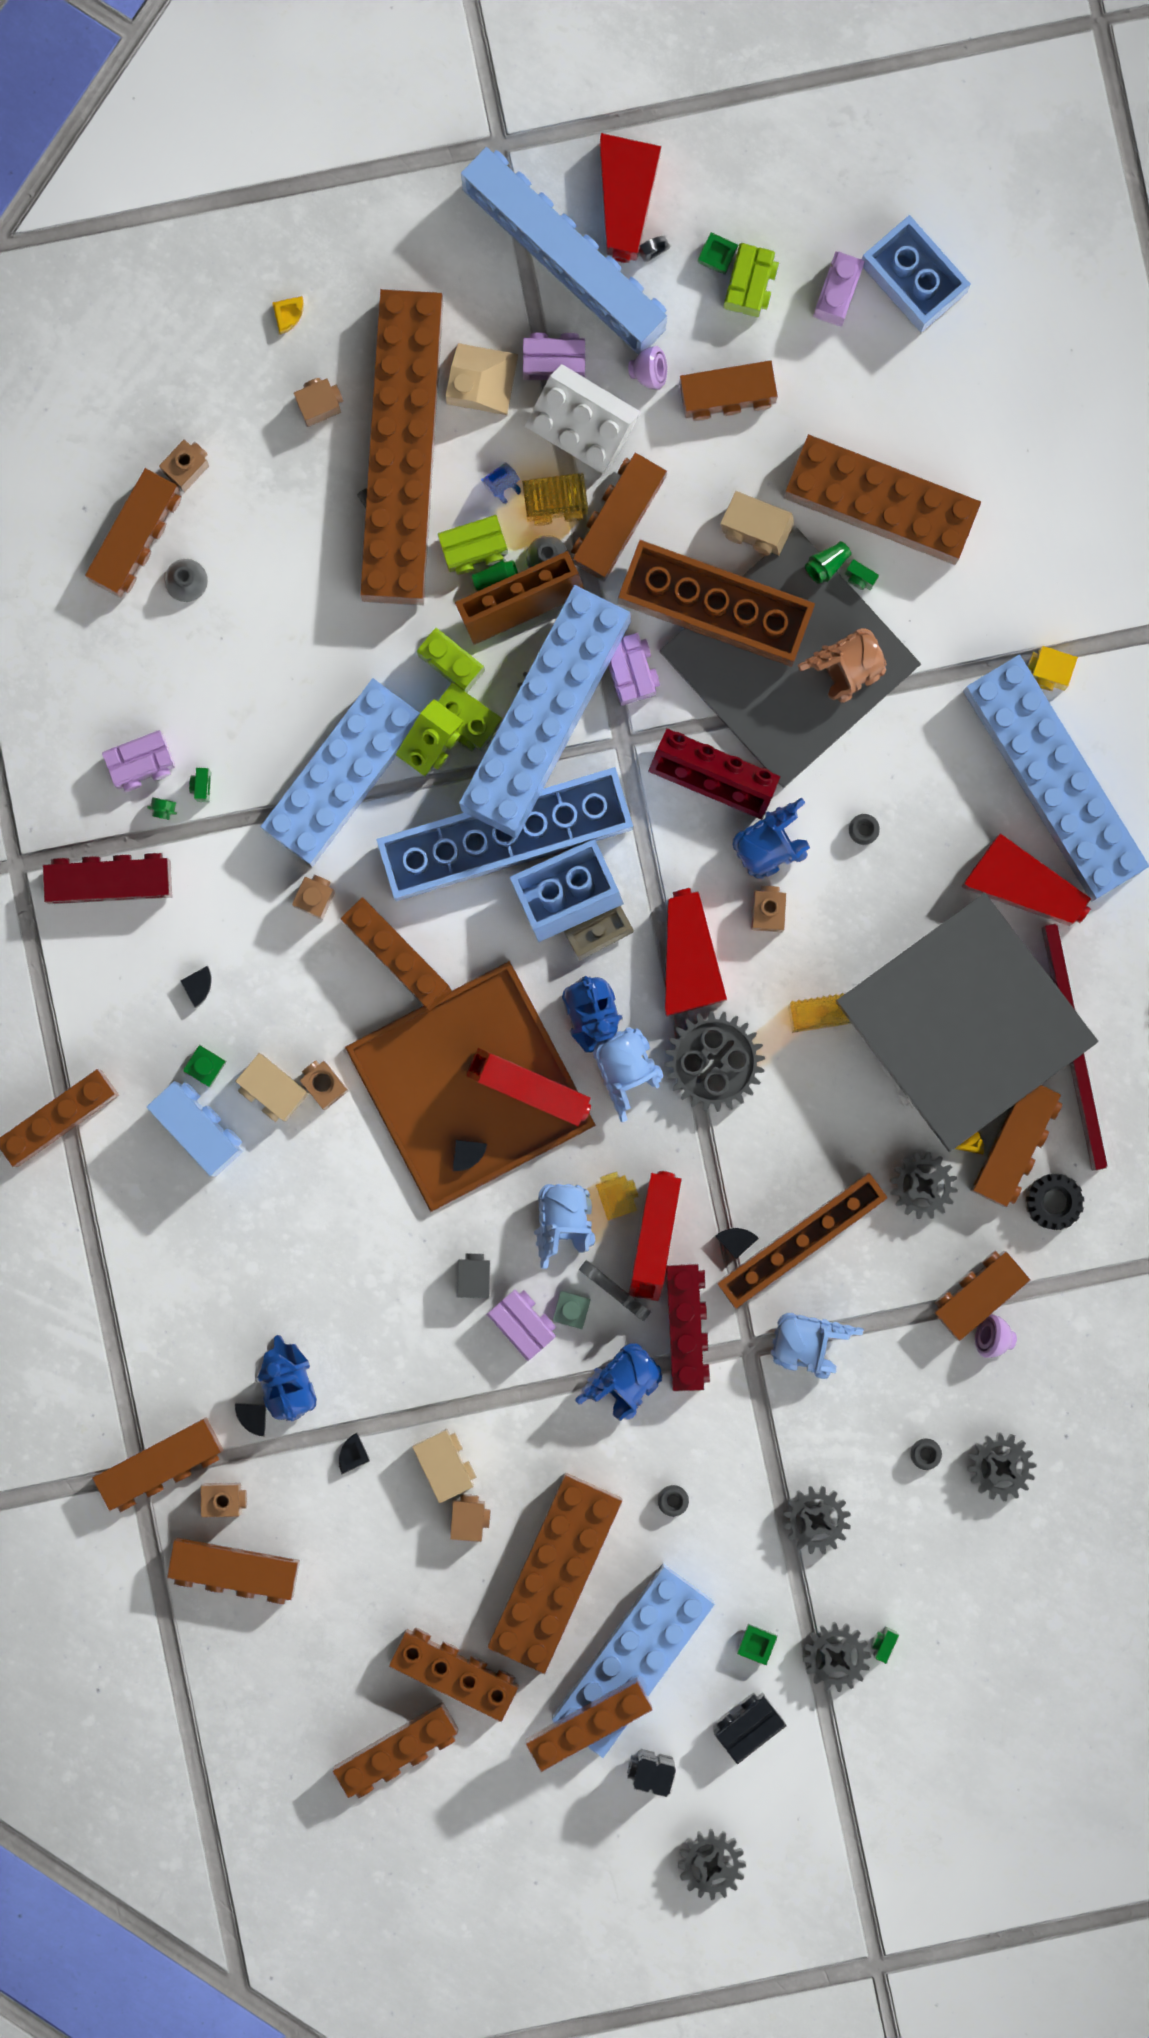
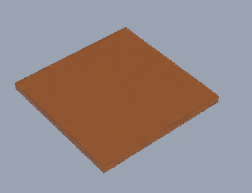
[345,961,596,1212]

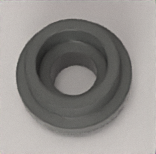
[849,814,880,845]
[910,1438,942,1470]
[658,1485,689,1517]

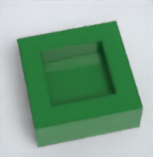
[697,232,739,275]
[845,559,879,591]
[189,767,211,802]
[183,1045,227,1088]
[737,1624,778,1666]
[871,1626,899,1664]

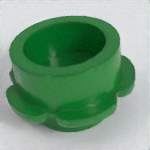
[147,797,177,820]

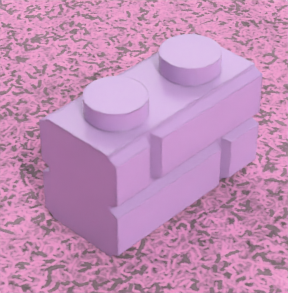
[813,251,865,327]
[523,333,585,380]
[608,633,660,706]
[102,730,176,792]
[487,1289,556,1361]

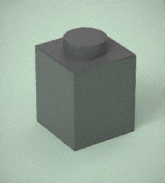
[458,1253,490,1298]

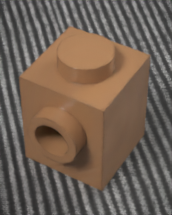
[293,378,344,427]
[159,439,209,493]
[292,874,335,920]
[752,886,787,932]
[201,1483,247,1517]
[450,1494,491,1542]

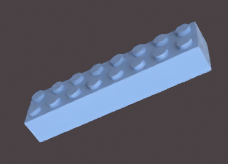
[461,146,667,355]
[459,585,631,839]
[963,654,1149,901]
[376,767,633,902]

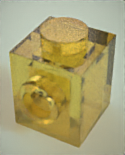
[596,1171,639,1220]

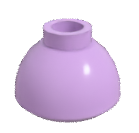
[628,346,667,390]
[975,1314,1017,1358]

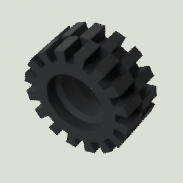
[1025,1174,1085,1230]

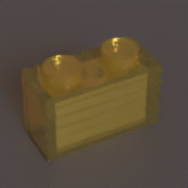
[522,473,588,526]
[788,993,851,1033]

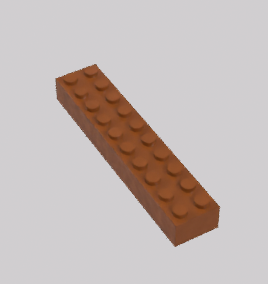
[360,289,443,605]

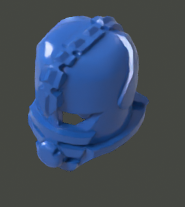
[732,798,810,879]
[562,976,623,1053]
[256,1335,317,1421]
[575,1343,663,1421]

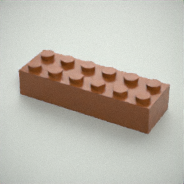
[784,434,981,565]
[618,539,816,667]
[488,1472,623,1674]

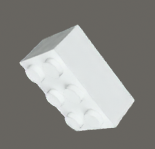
[525,364,641,474]

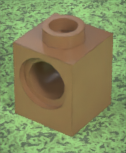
[300,1061,349,1110]

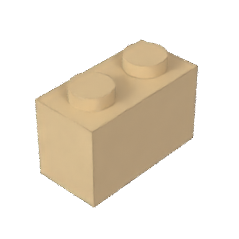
[720,491,794,556]
[235,1053,309,1122]
[412,1429,477,1504]

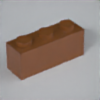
[679,360,778,421]
[932,1250,1031,1341]

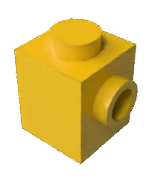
[1027,646,1078,691]

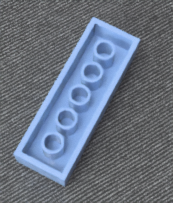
[260,678,420,867]
[552,1564,715,1758]

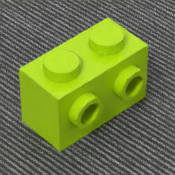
[438,683,503,752]
[396,699,464,777]

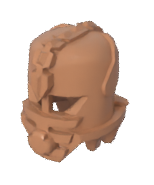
[798,628,887,703]

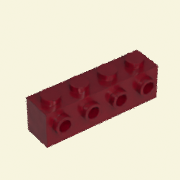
[648,728,781,820]
[43,853,173,904]
[666,1264,710,1392]

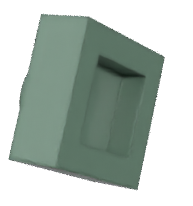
[553,1291,591,1330]

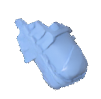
[593,1027,663,1122]
[534,1184,595,1269]
[771,1313,864,1379]

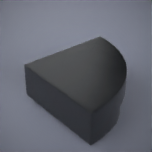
[639,236,671,262]
[180,966,212,1008]
[453,1140,487,1171]
[715,1228,759,1259]
[235,1403,267,1436]
[339,1432,370,1474]

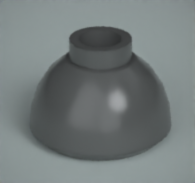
[526,536,568,568]
[165,559,208,602]

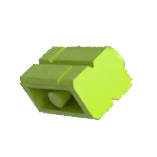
[723,243,779,317]
[437,515,508,575]
[417,628,485,693]

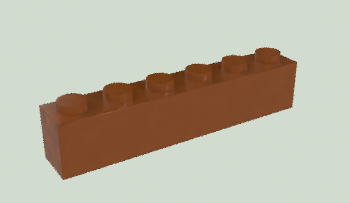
[716,1173,888,1309]

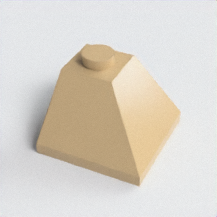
[446,343,518,415]

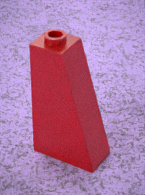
[600,133,661,263]
[961,833,1091,926]
[665,888,727,1017]
[466,1048,591,1126]
[628,1171,682,1302]

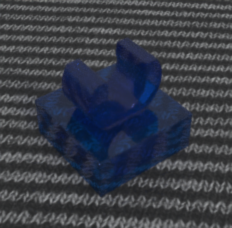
[481,463,521,504]

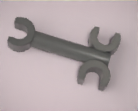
[578,1260,651,1321]

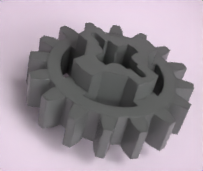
[889,1152,958,1219]
[967,1432,1037,1502]
[783,1486,851,1554]
[802,1622,871,1692]
[678,1829,746,1900]

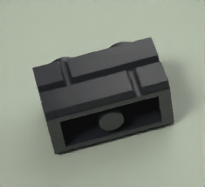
[713,1692,787,1765]
[627,1749,676,1798]

